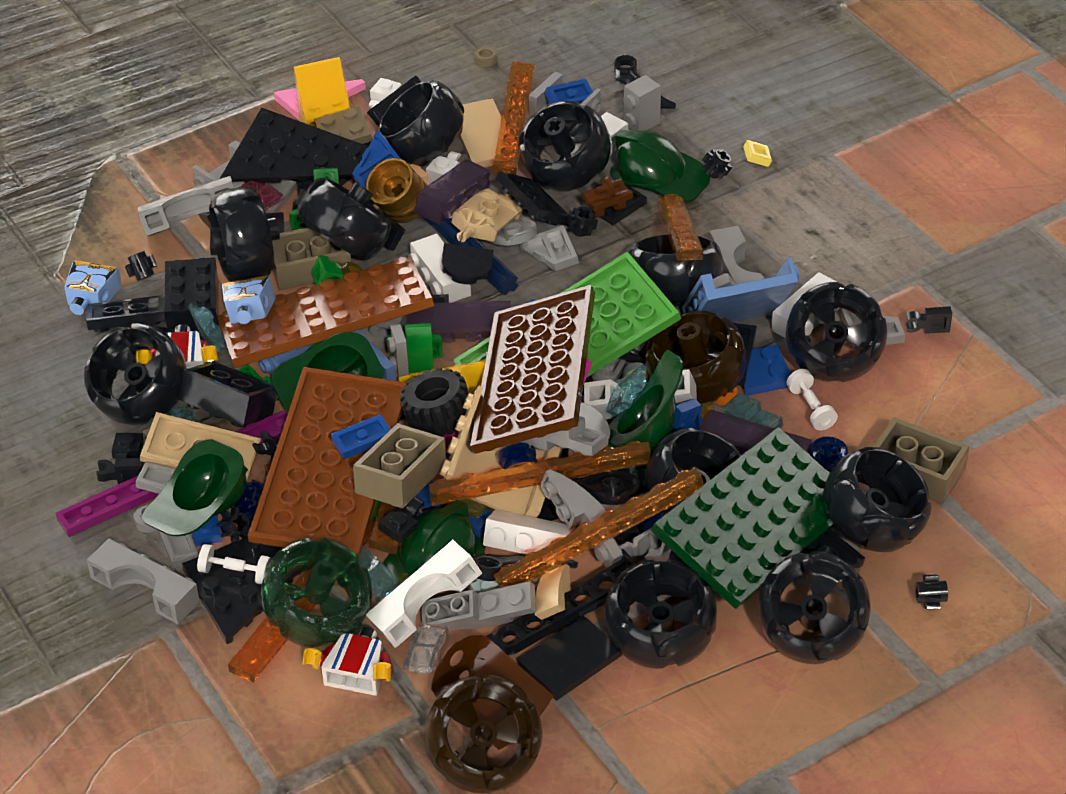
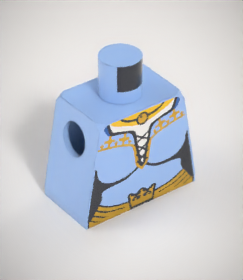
[65,260,122,315]
[222,275,276,324]

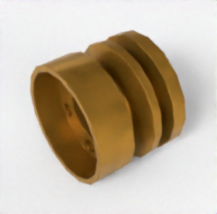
[366,158,430,223]

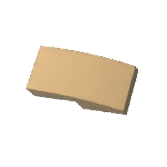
[535,564,571,620]

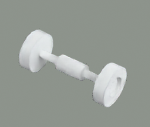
[786,369,838,431]
[197,544,271,585]

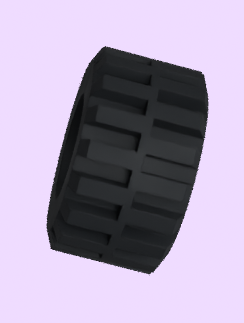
[400,368,469,437]

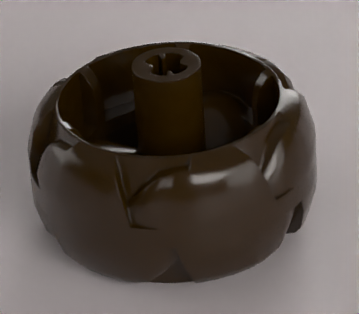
[645,311,747,405]
[424,674,543,794]

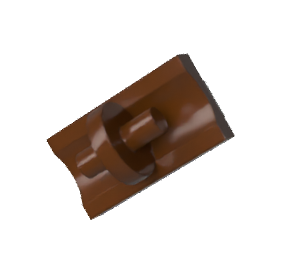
[583,176,633,218]

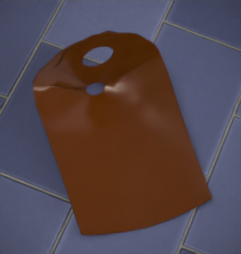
[431,635,554,750]

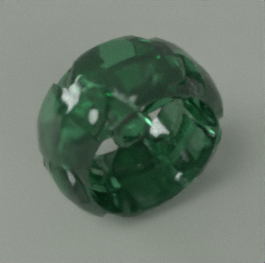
[260,538,372,648]

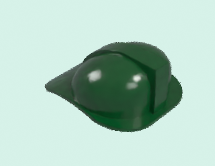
[610,129,710,203]
[271,332,384,413]
[608,350,683,468]
[142,439,248,537]
[376,499,486,597]

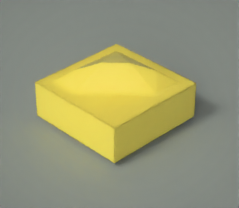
[743,140,772,167]

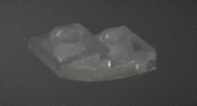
[404,623,449,674]

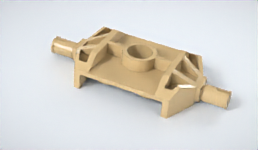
[451,188,522,242]

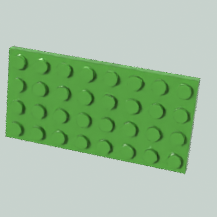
[453,252,681,377]

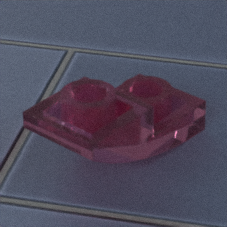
[239,181,284,211]

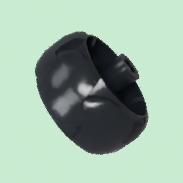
[379,80,464,166]
[519,101,611,191]
[297,178,392,260]
[209,187,280,282]
[628,234,723,306]
[785,282,887,382]
[84,323,187,425]
[644,428,741,516]
[824,447,932,552]
[758,551,871,664]
[605,559,717,669]

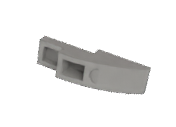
[520,416,608,456]
[541,469,623,568]
[422,581,536,630]

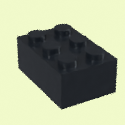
[164,257,219,332]
[178,361,277,427]

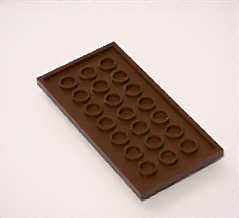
[470,285,595,454]

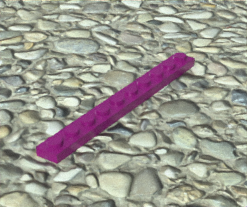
[55,410,288,537]

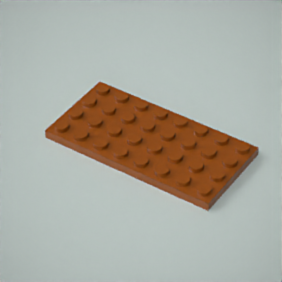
[218,257,434,368]
[248,367,407,560]

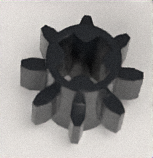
[702,149,733,179]
[566,207,598,237]
[125,251,157,281]
[216,507,252,543]
[915,574,948,610]

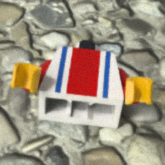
[136,324,218,369]
[302,627,394,696]

